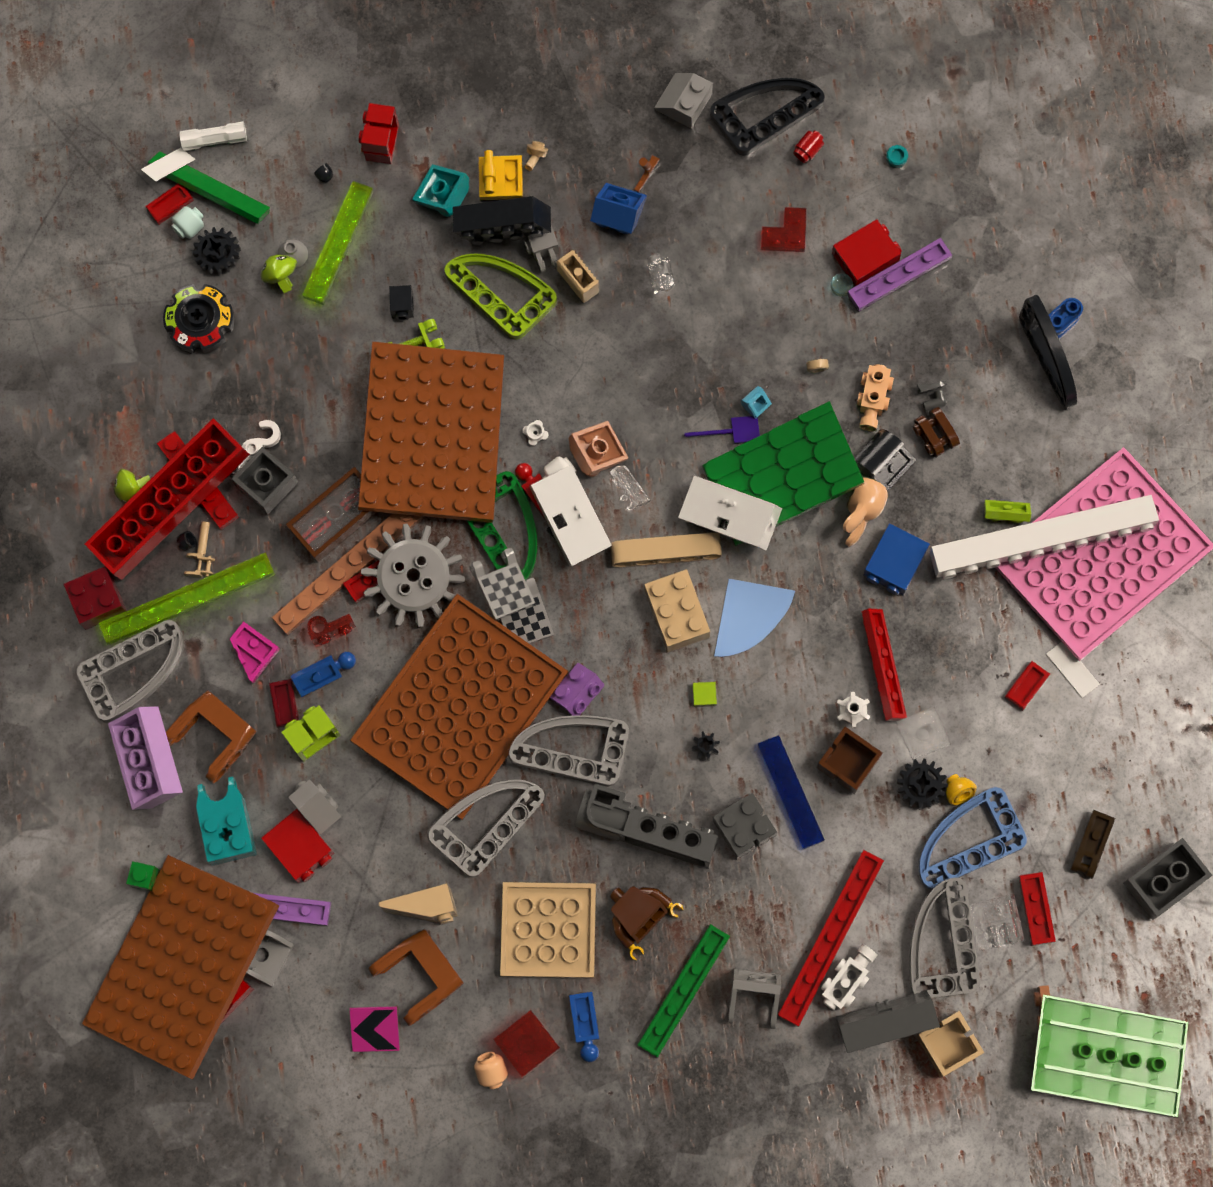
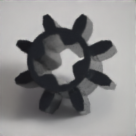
[692,731,720,761]

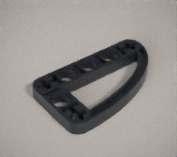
[710,78,825,156]
[1019,295,1077,410]

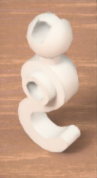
[232,420,281,475]

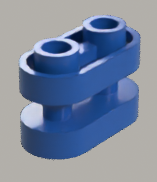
[1049,298,1083,340]

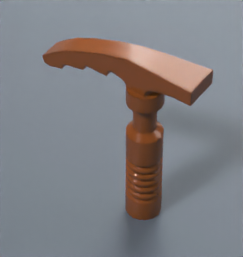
[634,155,660,193]

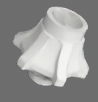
[837,692,870,728]

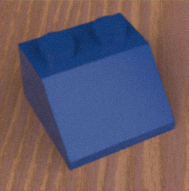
[590,183,647,234]

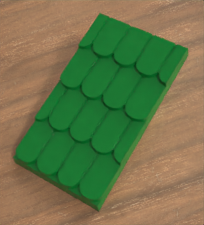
[702,401,864,547]

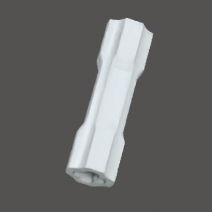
[180,121,247,151]

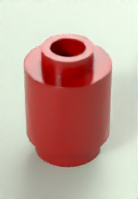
[793,130,824,163]

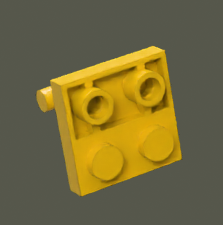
[479,150,523,200]

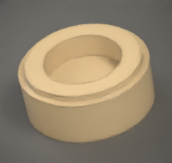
[806,359,829,373]

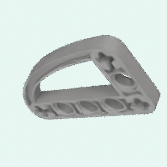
[77,620,183,722]
[508,715,629,786]
[427,780,544,876]
[909,877,980,998]

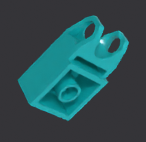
[196,777,257,866]

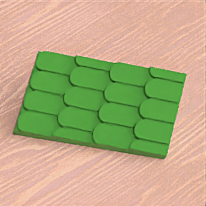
[1031,994,1188,1118]

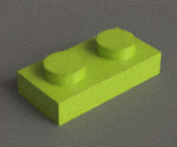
[984,500,1031,523]

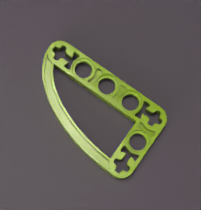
[445,254,557,340]

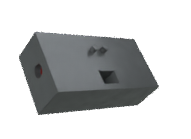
[836,990,940,1053]

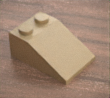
[379,884,458,925]

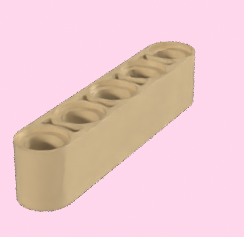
[611,533,722,567]

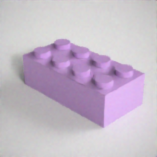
[108,706,183,810]

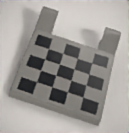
[469,548,535,620]
[500,578,554,644]

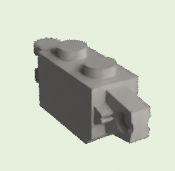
[524,225,559,272]

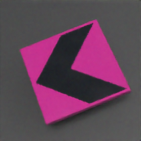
[350,1007,400,1052]

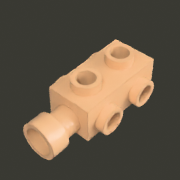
[857,364,894,432]

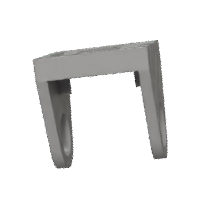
[246,930,294,987]
[728,969,781,1029]

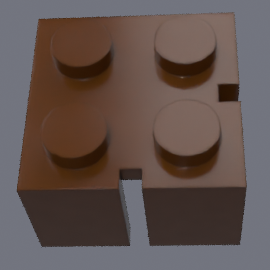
[817,727,883,795]

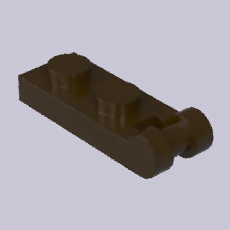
[1070,810,1116,879]

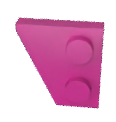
[230,621,280,683]

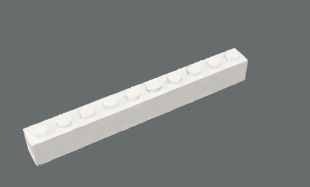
[929,495,1159,579]

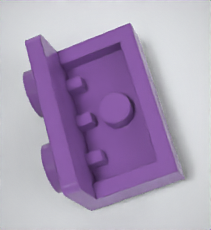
[550,663,604,716]

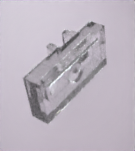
[610,466,651,510]

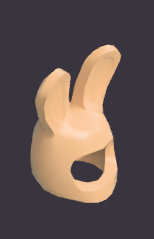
[843,478,888,547]

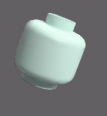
[171,206,204,239]

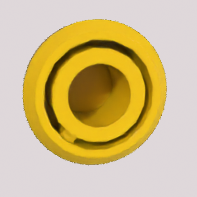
[946,774,977,805]

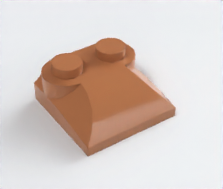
[569,421,628,477]

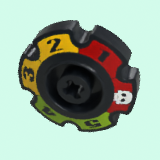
[163,284,235,353]

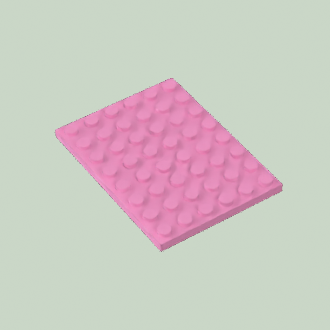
[995,447,1213,662]

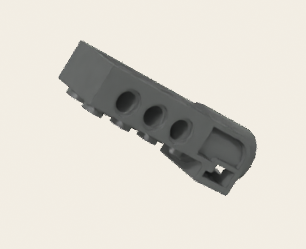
[575,784,718,869]

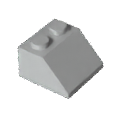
[654,73,713,129]

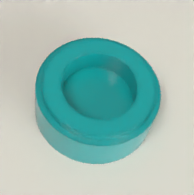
[886,145,908,168]

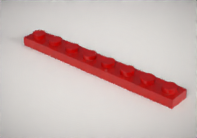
[778,850,884,1027]

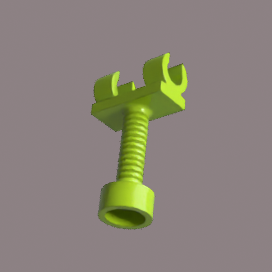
[388,319,445,349]

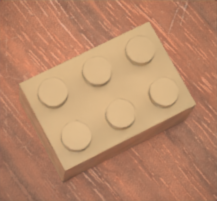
[644,569,710,653]

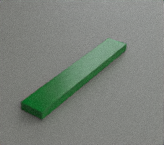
[148,151,270,224]
[638,924,730,1058]

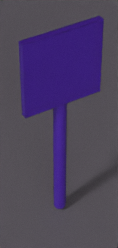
[684,416,760,444]

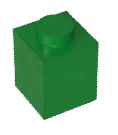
[126,861,160,891]

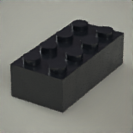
[453,196,551,245]

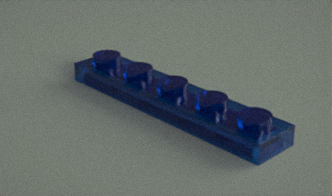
[757,735,825,850]

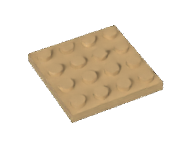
[500,882,596,978]

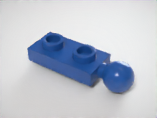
[290,652,356,697]
[569,992,600,1062]

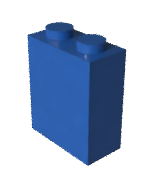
[863,523,930,596]

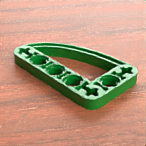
[466,471,538,581]

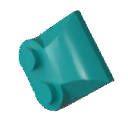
[412,164,469,217]

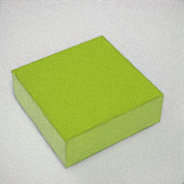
[693,682,717,707]

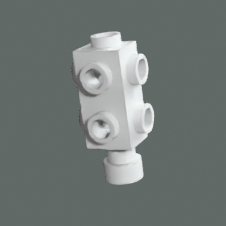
[821,944,878,1011]

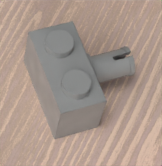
[288,779,341,835]

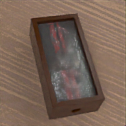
[286,466,377,562]

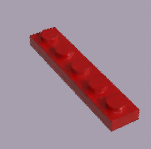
[157,431,239,530]
[861,608,907,721]

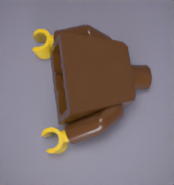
[610,886,683,960]

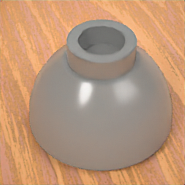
[278,239,308,268]

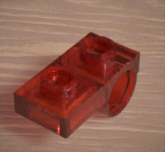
[307,614,356,645]

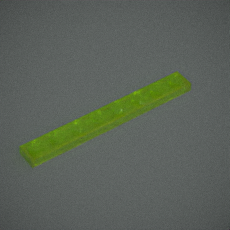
[99,552,275,645]

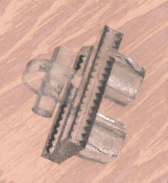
[647,253,675,294]

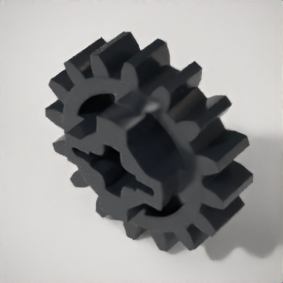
[193,227,241,275]
[897,758,948,810]

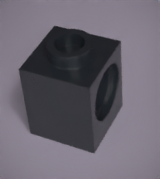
[389,285,414,321]

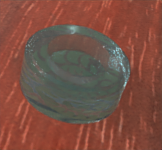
[831,273,853,297]

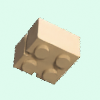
[916,1011,984,1078]

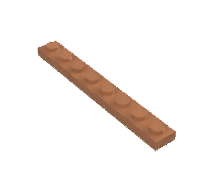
[272,513,423,635]

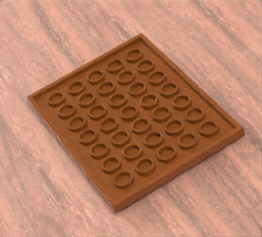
[358,341,504,523]
[350,594,568,820]
[82,855,279,1079]

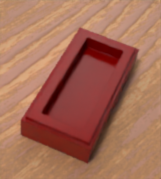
[145,184,194,225]
[1004,661,1050,711]

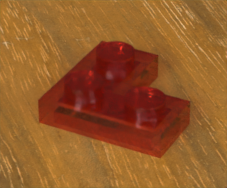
[761,207,806,252]

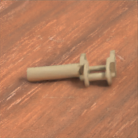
[184,521,215,578]

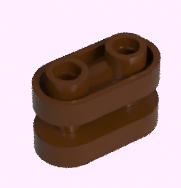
[912,407,960,458]

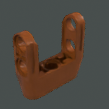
[166,690,256,784]
[368,929,464,1026]

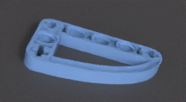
[919,787,1027,889]

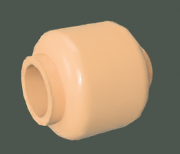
[474,1052,508,1089]

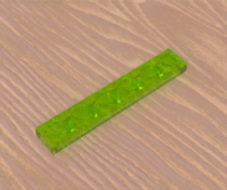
[303,181,374,305]

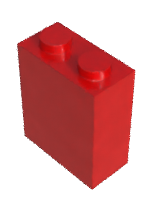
[832,219,902,286]
[261,809,335,883]

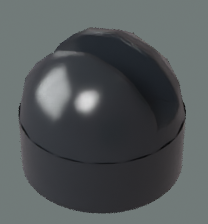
[314,163,333,182]
[177,531,196,550]

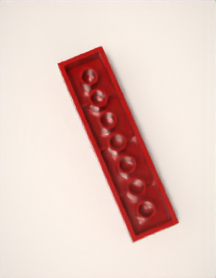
[85,418,250,580]

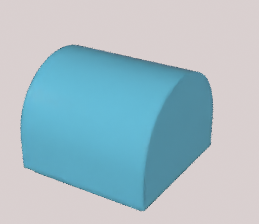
[741,386,772,418]

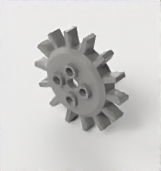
[361,524,465,628]

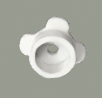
[523,420,549,446]

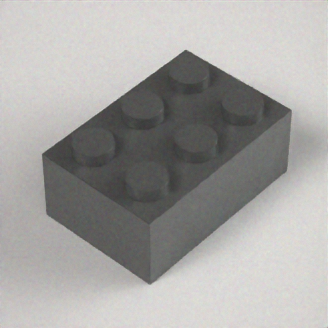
[1123,838,1213,920]

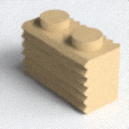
[556,250,600,303]

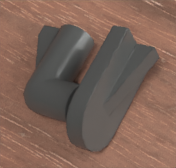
[917,381,947,417]

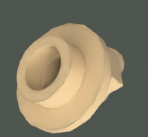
[525,141,548,171]

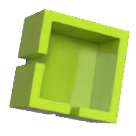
[282,705,341,762]

